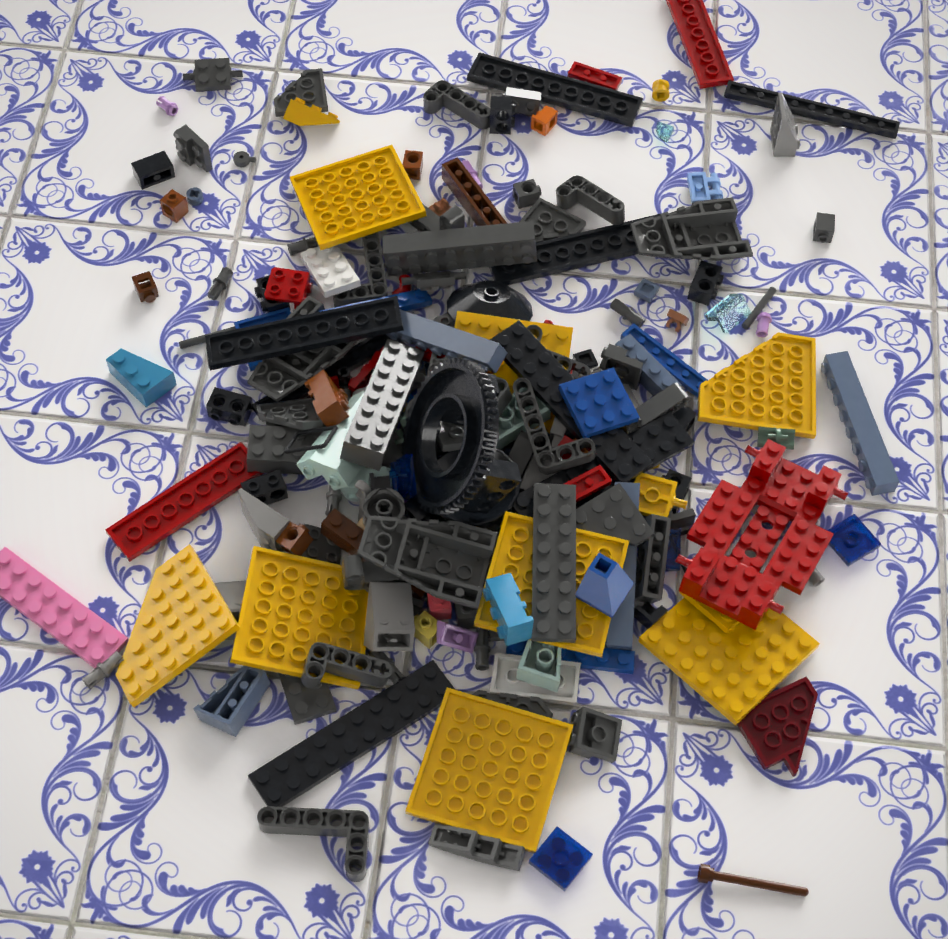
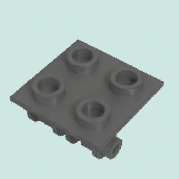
[301,523,341,565]

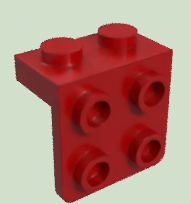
[264,267,313,309]

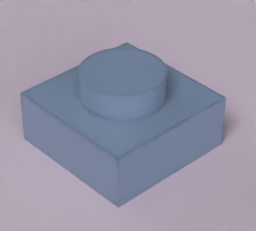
[634,278,660,303]

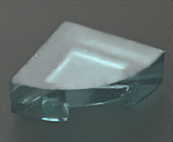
[656,121,674,143]

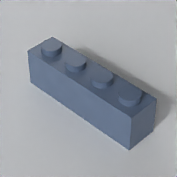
[615,334,682,396]

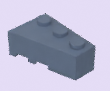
[193,666,271,737]

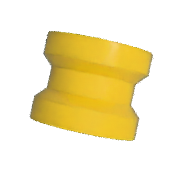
[652,79,670,102]

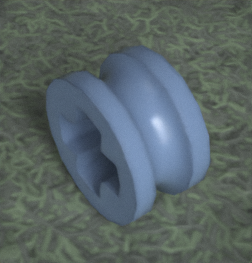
[186,187,204,206]

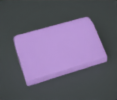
[437,620,479,653]

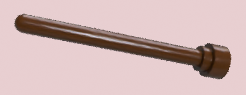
[697,863,809,897]

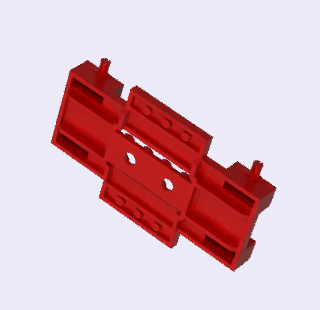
[676,439,848,630]

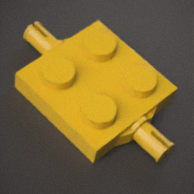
[633,473,688,517]

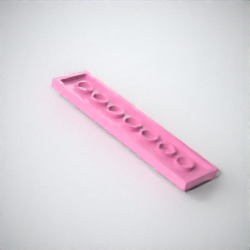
[0,547,129,669]

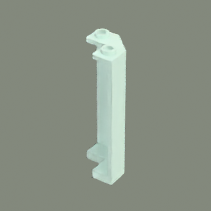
[296,390,402,490]

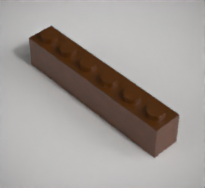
[442,157,507,226]
[320,508,427,601]

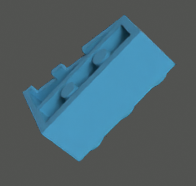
[106,348,177,408]
[483,573,534,646]

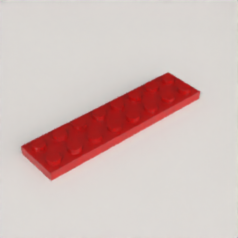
[666,0,734,89]
[105,442,264,562]

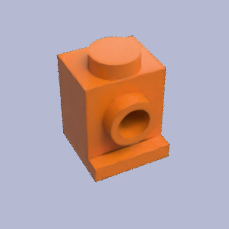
[531,105,558,136]

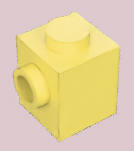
[414,610,437,649]

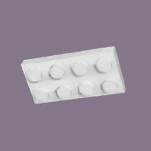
[300,245,361,298]
[490,653,581,706]

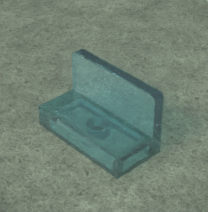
[705,294,751,333]

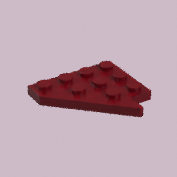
[737,676,818,777]

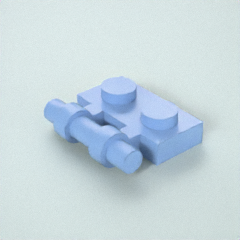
[687,172,723,203]

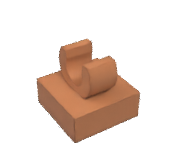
[428,198,451,216]
[666,309,689,332]

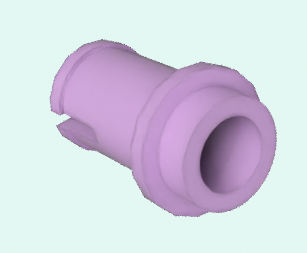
[156,96,179,116]
[756,312,772,338]

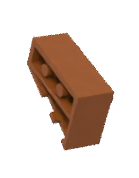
[304,369,350,427]

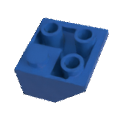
[575,553,634,618]

